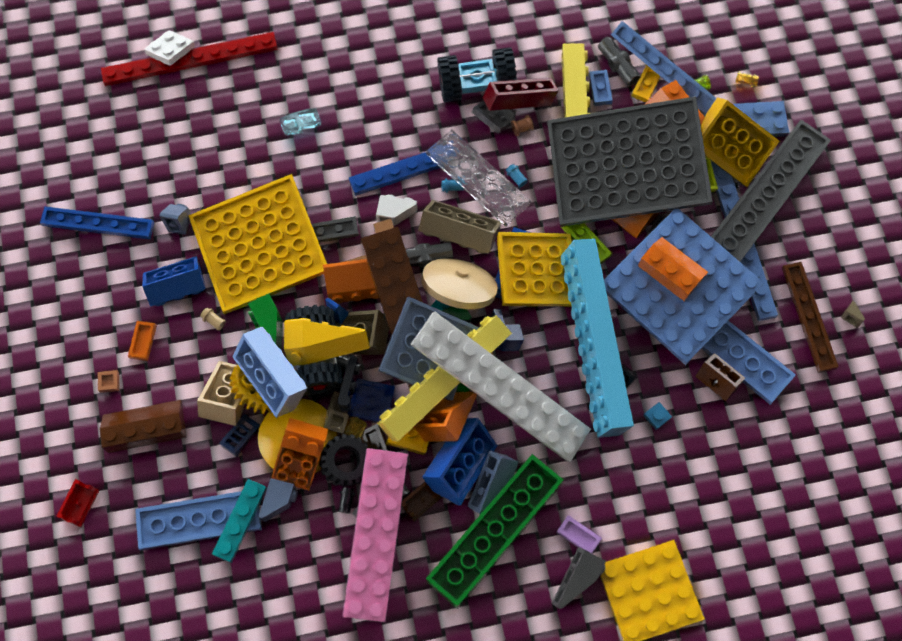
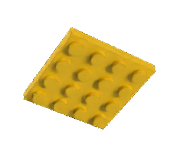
[497,232,572,307]
[600,540,705,641]

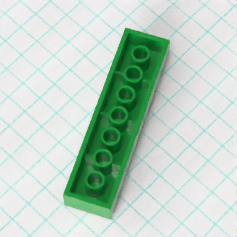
[426,454,564,609]

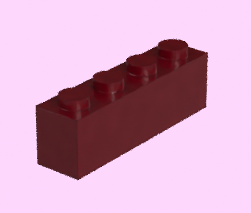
[482,78,559,111]

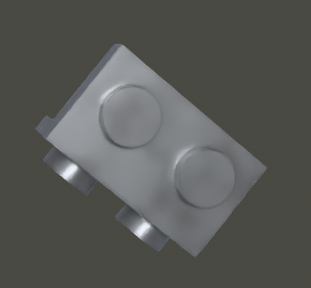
[471,101,516,134]

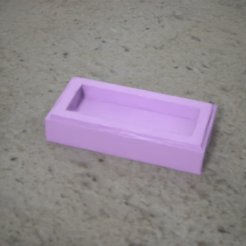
[556,515,602,553]

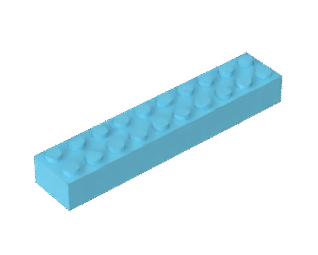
[561,239,634,438]

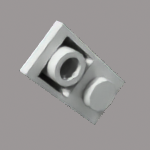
[376,194,417,226]

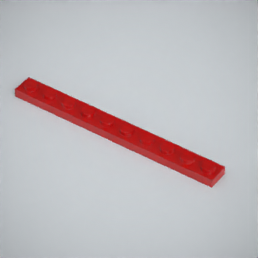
[101,32,278,86]

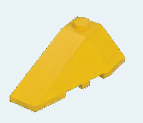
[284,318,370,366]

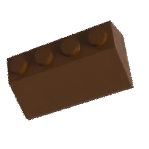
[100,400,187,453]

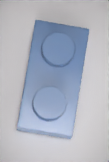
[589,70,613,106]

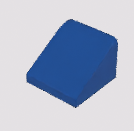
[325,298,349,324]

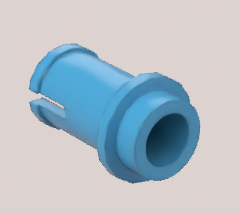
[506,164,528,188]
[441,178,464,193]

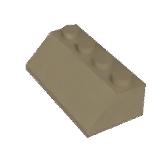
[418,200,502,254]

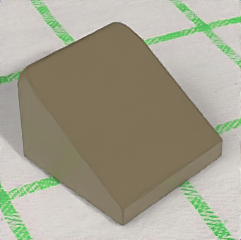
[841,301,865,328]

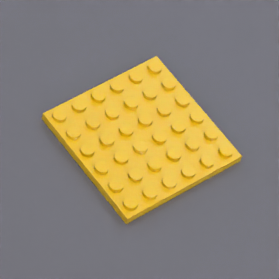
[188,174,327,314]

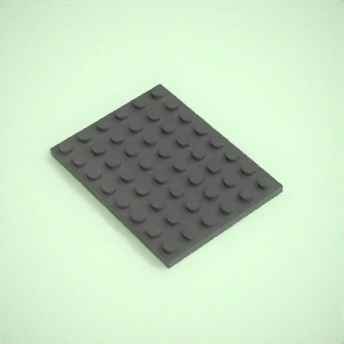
[547,96,712,227]

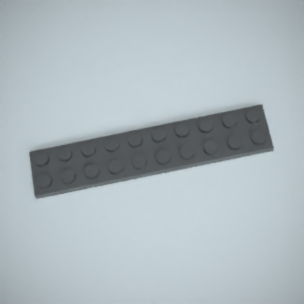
[711,120,831,262]

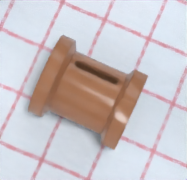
[511,115,534,136]

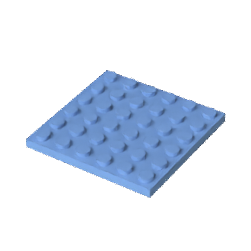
[604,209,764,365]

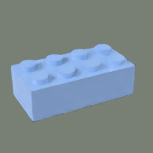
[232,326,308,418]

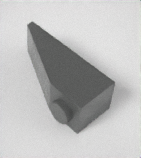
[552,547,606,609]

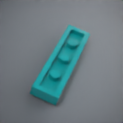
[212,479,267,563]

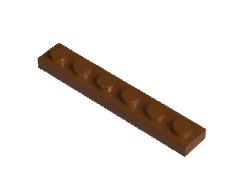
[782,261,839,373]

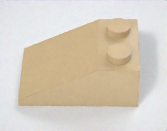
[197,361,245,426]

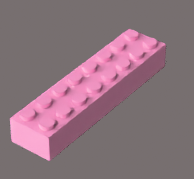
[343,448,408,622]

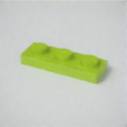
[561,223,612,264]

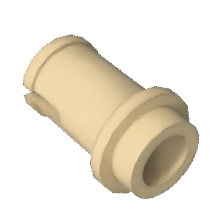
[200,308,226,330]

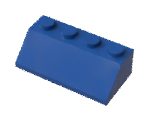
[422,418,498,505]

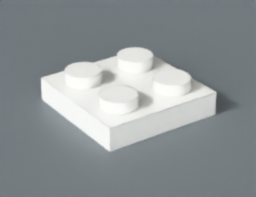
[144,30,195,66]

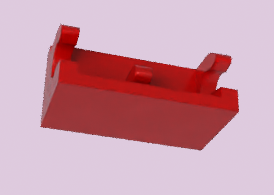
[56,479,99,528]

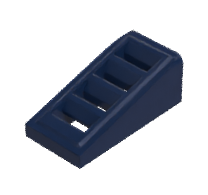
[219,414,260,457]

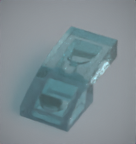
[279,108,322,135]

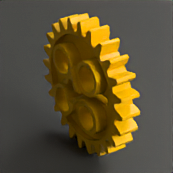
[229,365,272,414]

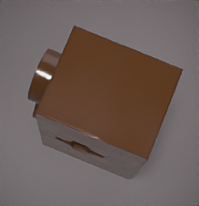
[695,353,745,401]

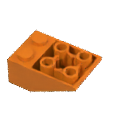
[413,392,477,442]
[271,418,328,490]

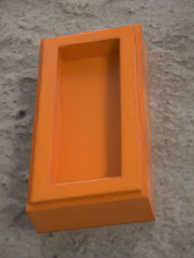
[128,321,157,361]

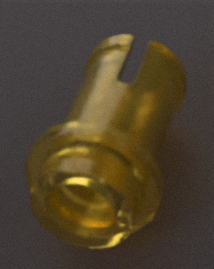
[735,71,759,88]

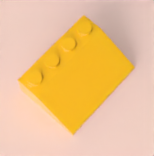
[701,97,780,187]

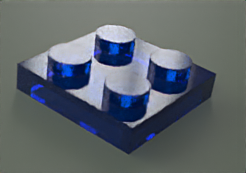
[348,378,395,423]

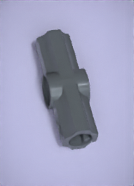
[598,37,641,86]
[406,242,453,267]

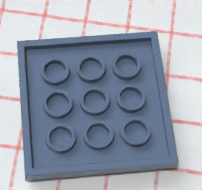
[378,297,479,401]

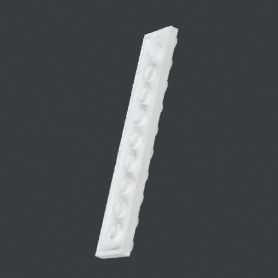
[411,312,591,462]

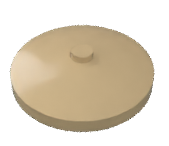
[421,258,498,309]

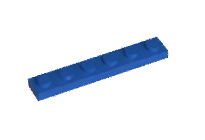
[349,144,458,196]
[40,206,154,239]

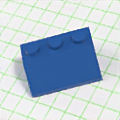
[142,256,206,307]

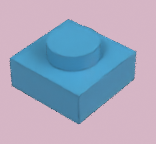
[643,402,672,430]

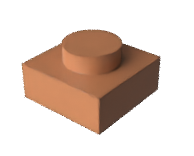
[98,370,119,393]

